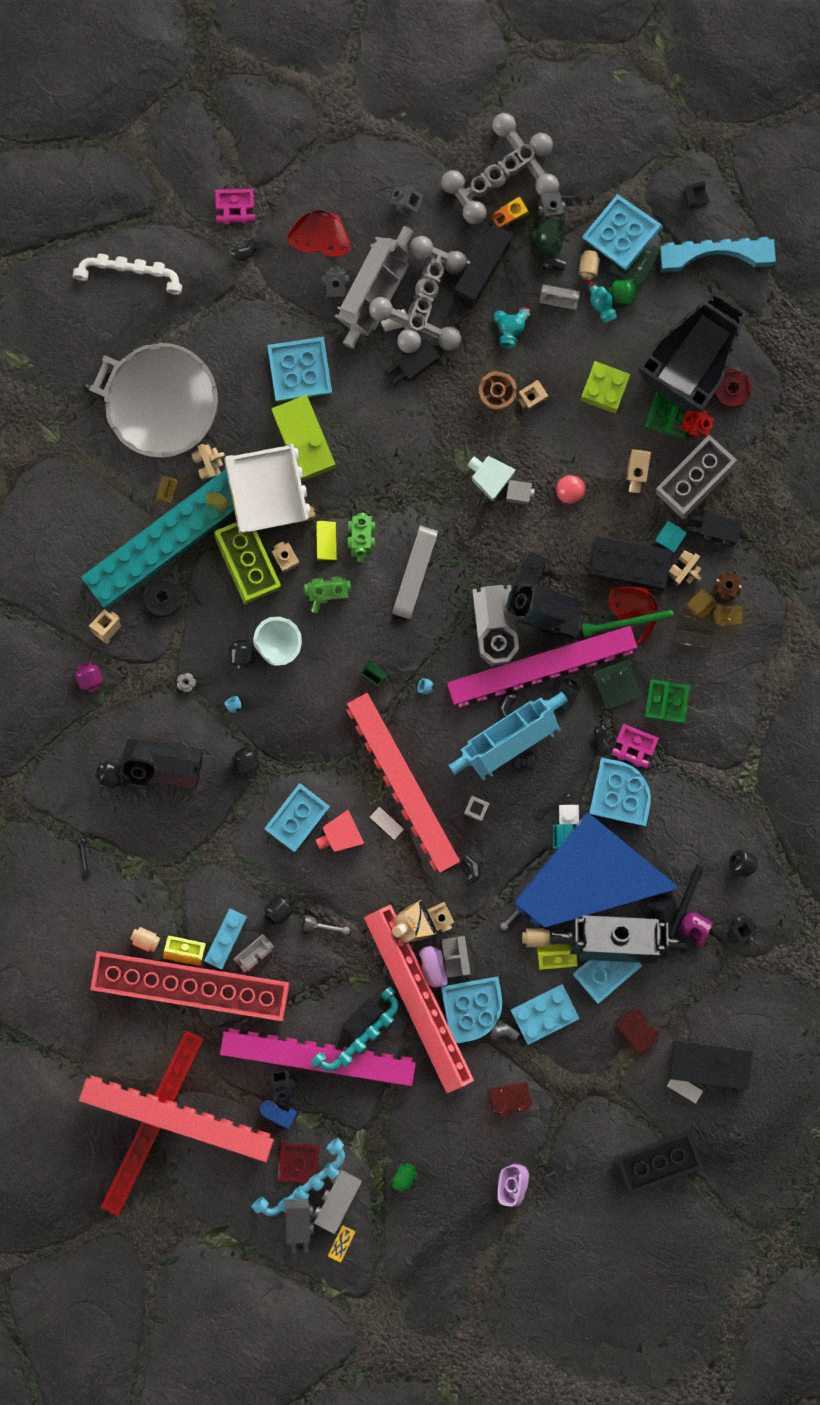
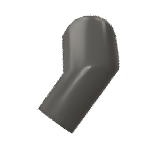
[490,1024,520,1041]

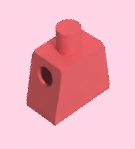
[316,810,364,852]

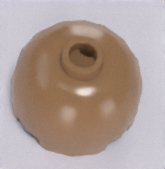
[479,371,517,410]

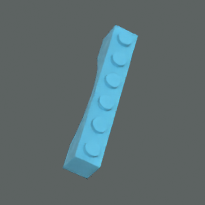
[659,237,776,273]

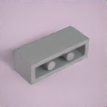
[313,1169,362,1234]

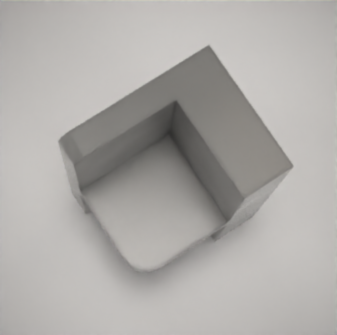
[442,936,470,978]

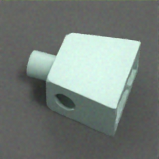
[467,456,515,501]

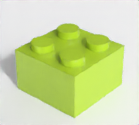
[580,361,630,414]

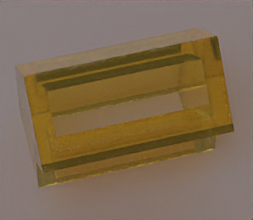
[155,476,178,504]
[206,492,229,513]
[685,588,717,620]

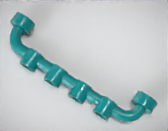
[310,986,399,1071]

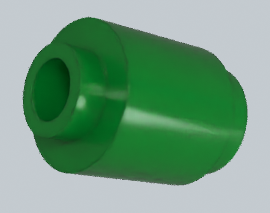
[391,1162,418,1193]

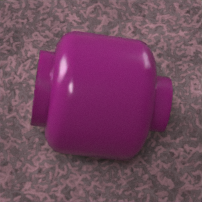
[75,662,103,692]

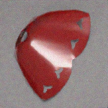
[286,210,351,257]
[608,587,658,645]

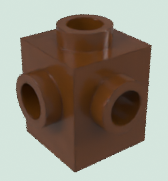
[713,572,742,601]

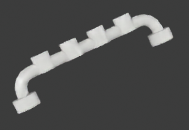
[72,254,182,295]

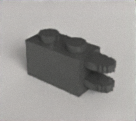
[285,1199,314,1253]

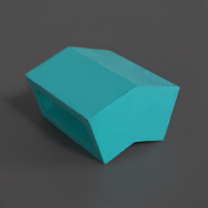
[655,521,686,553]
[553,824,575,849]

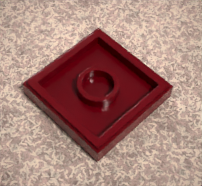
[277,1142,320,1184]

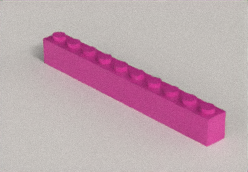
[447,626,637,708]
[220,1028,416,1086]

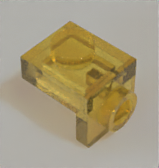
[714,604,744,626]

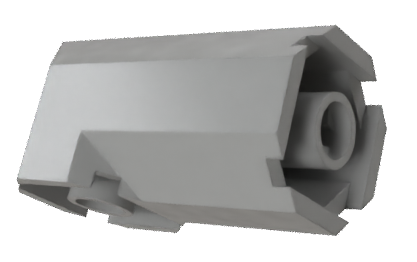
[472,585,519,667]

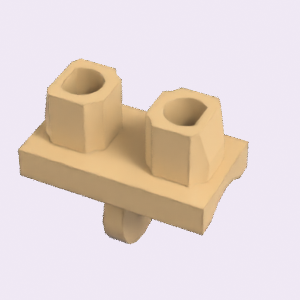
[191,444,225,479]
[668,550,701,586]

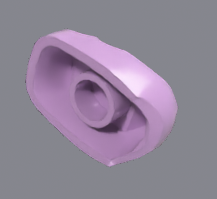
[419,946,448,987]
[498,1164,529,1207]

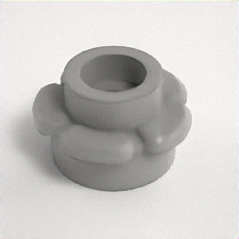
[177,673,196,692]

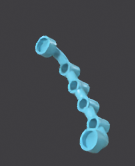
[252,1138,345,1216]

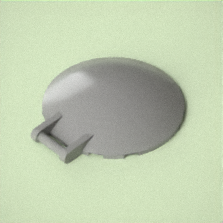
[89,343,218,458]

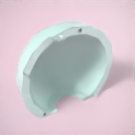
[253,617,302,666]

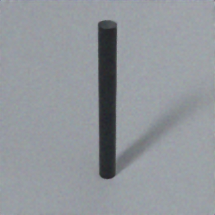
[668,864,704,938]

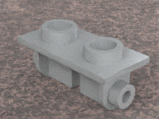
[539,284,580,310]
[234,934,274,972]

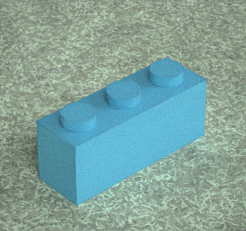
[204,908,248,969]

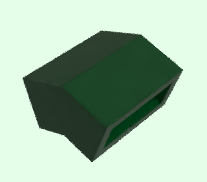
[359,661,388,688]

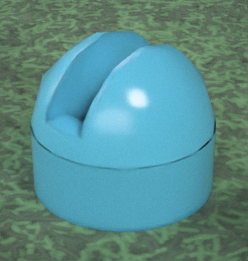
[418,678,434,694]
[225,696,242,713]

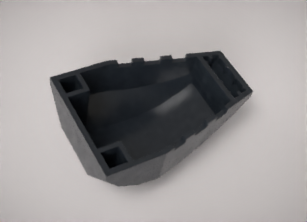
[637,291,747,412]

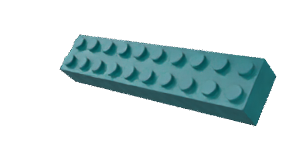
[81,469,235,610]

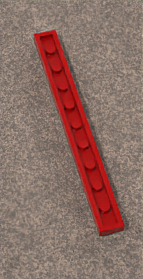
[101,1030,204,1216]

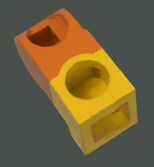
[491,197,529,229]

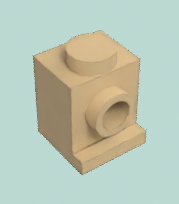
[517,380,548,410]
[272,542,300,573]
[89,609,121,644]
[427,902,454,933]

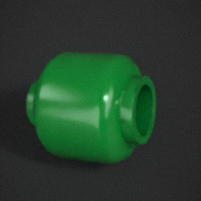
[609,280,637,304]

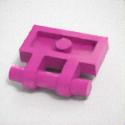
[215,189,255,225]
[611,724,659,769]

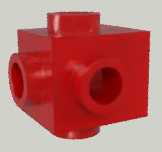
[681,410,714,438]

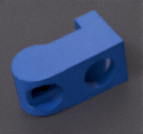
[260,1100,298,1129]

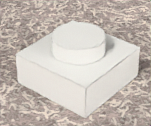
[559,805,579,825]

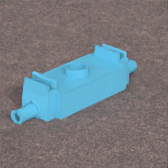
[449,692,568,780]

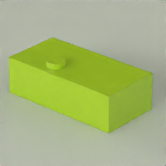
[271,395,336,482]
[214,522,281,605]

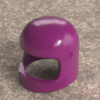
[679,912,713,948]

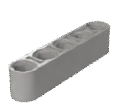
[392,525,438,619]

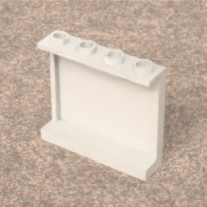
[224,444,311,534]

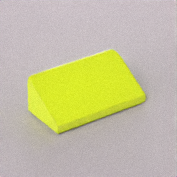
[317,521,337,561]
[163,936,206,966]
[537,944,578,970]

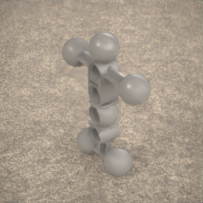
[441,113,559,225]
[369,236,467,353]

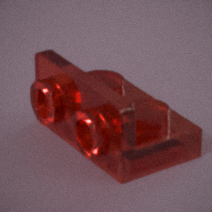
[615,1010,659,1055]
[489,1081,532,1115]

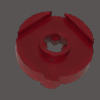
[714,369,752,408]

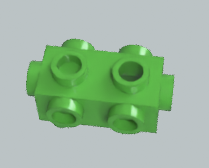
[348,513,375,562]
[304,577,351,613]

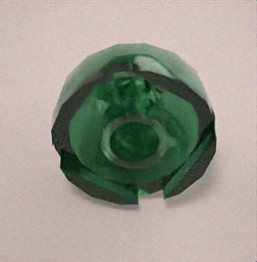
[533,218,565,257]

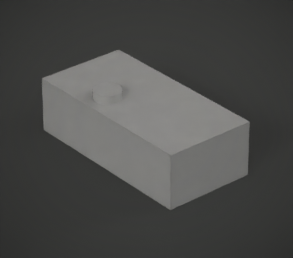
[656,435,737,519]

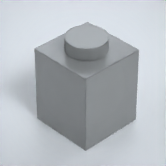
[506,480,535,505]
[464,796,489,822]

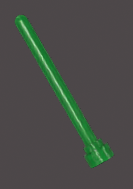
[582,610,674,639]

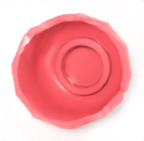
[555,475,586,504]

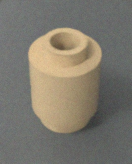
[578,251,600,280]
[130,927,160,952]
[522,928,550,948]

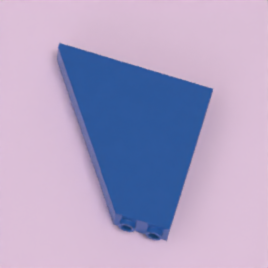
[514,813,678,927]

